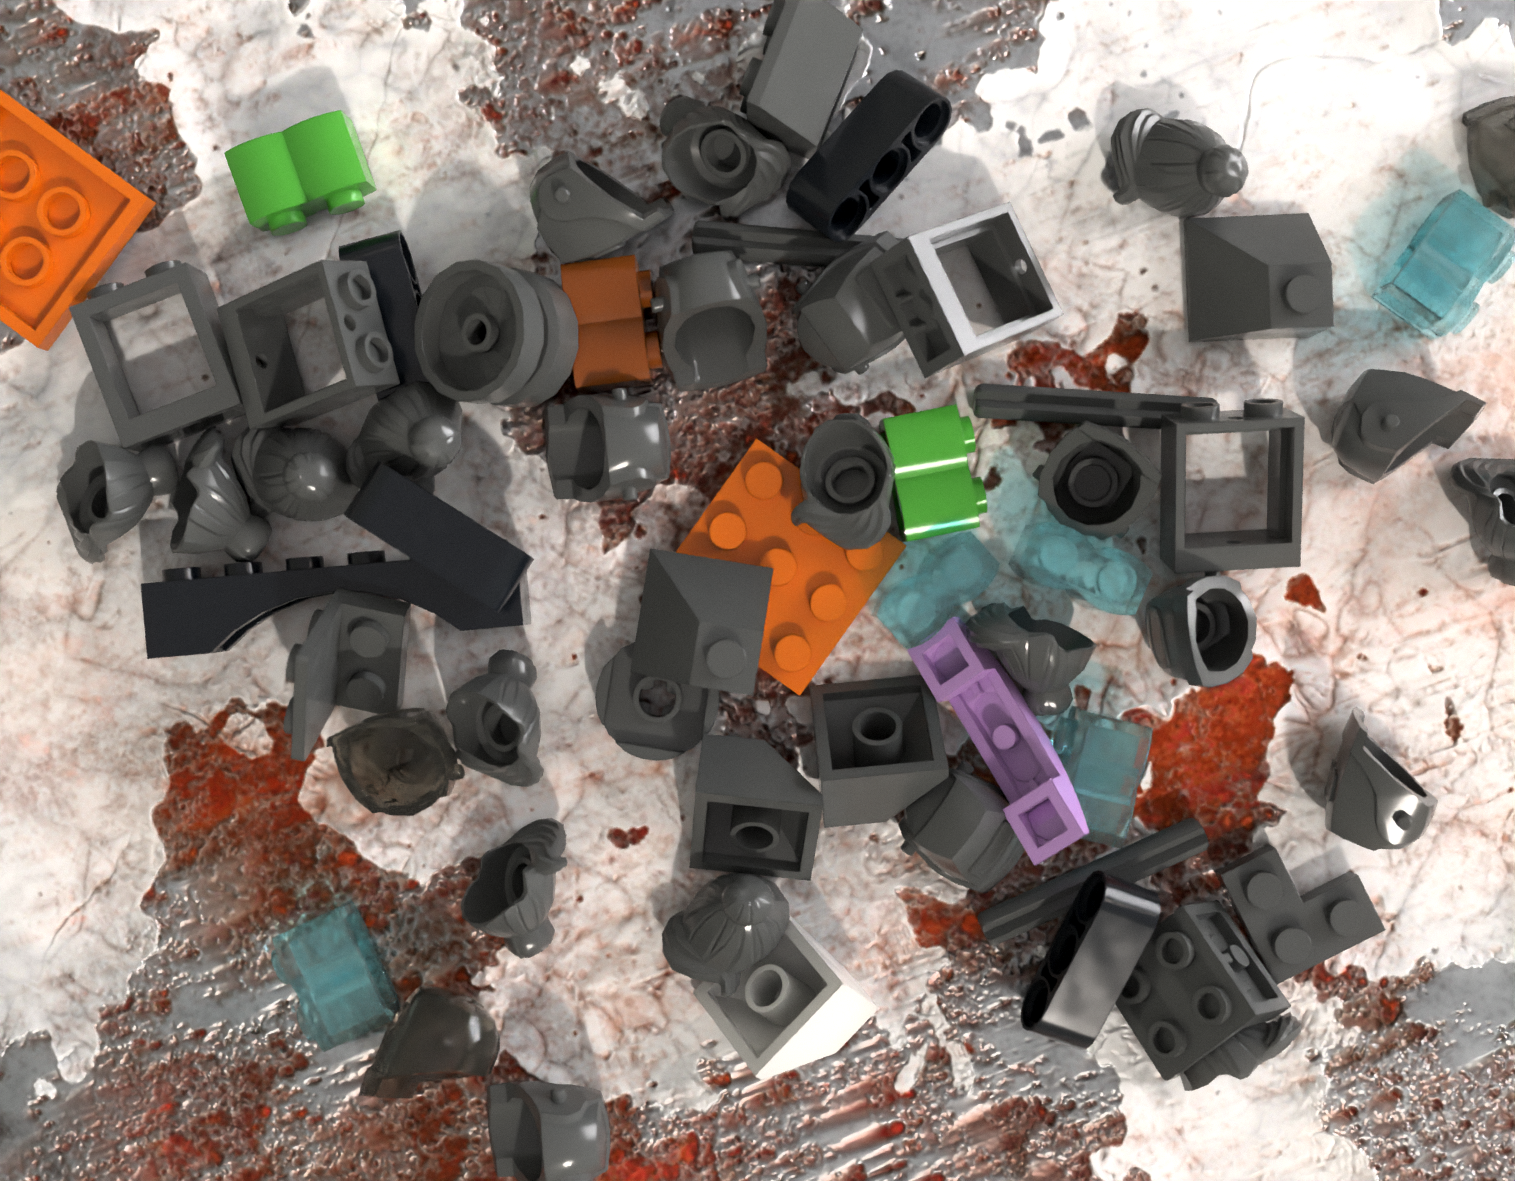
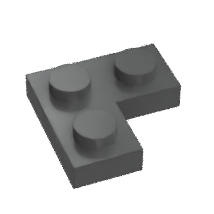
[1214,844,1386,984]

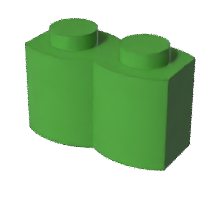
[224,110,377,236]
[878,404,987,542]

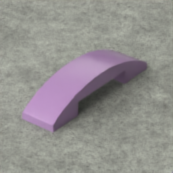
[907,616,1089,866]

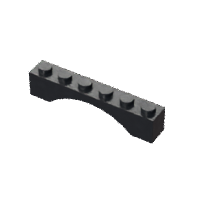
[141,539,532,659]

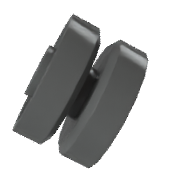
[414,259,578,408]

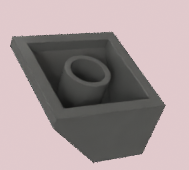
[1183,213,1334,342]
[630,548,773,696]
[809,675,949,828]
[689,734,824,881]

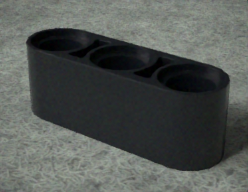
[786,70,952,242]
[338,230,430,402]
[343,460,534,613]
[1021,870,1161,1050]

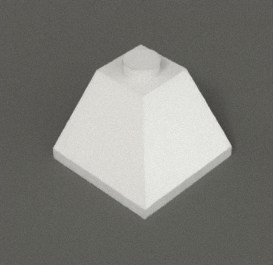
[693,916,879,1080]

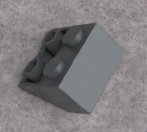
[739,0,863,159]

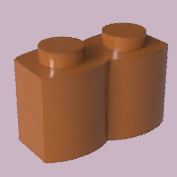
[560,255,663,394]

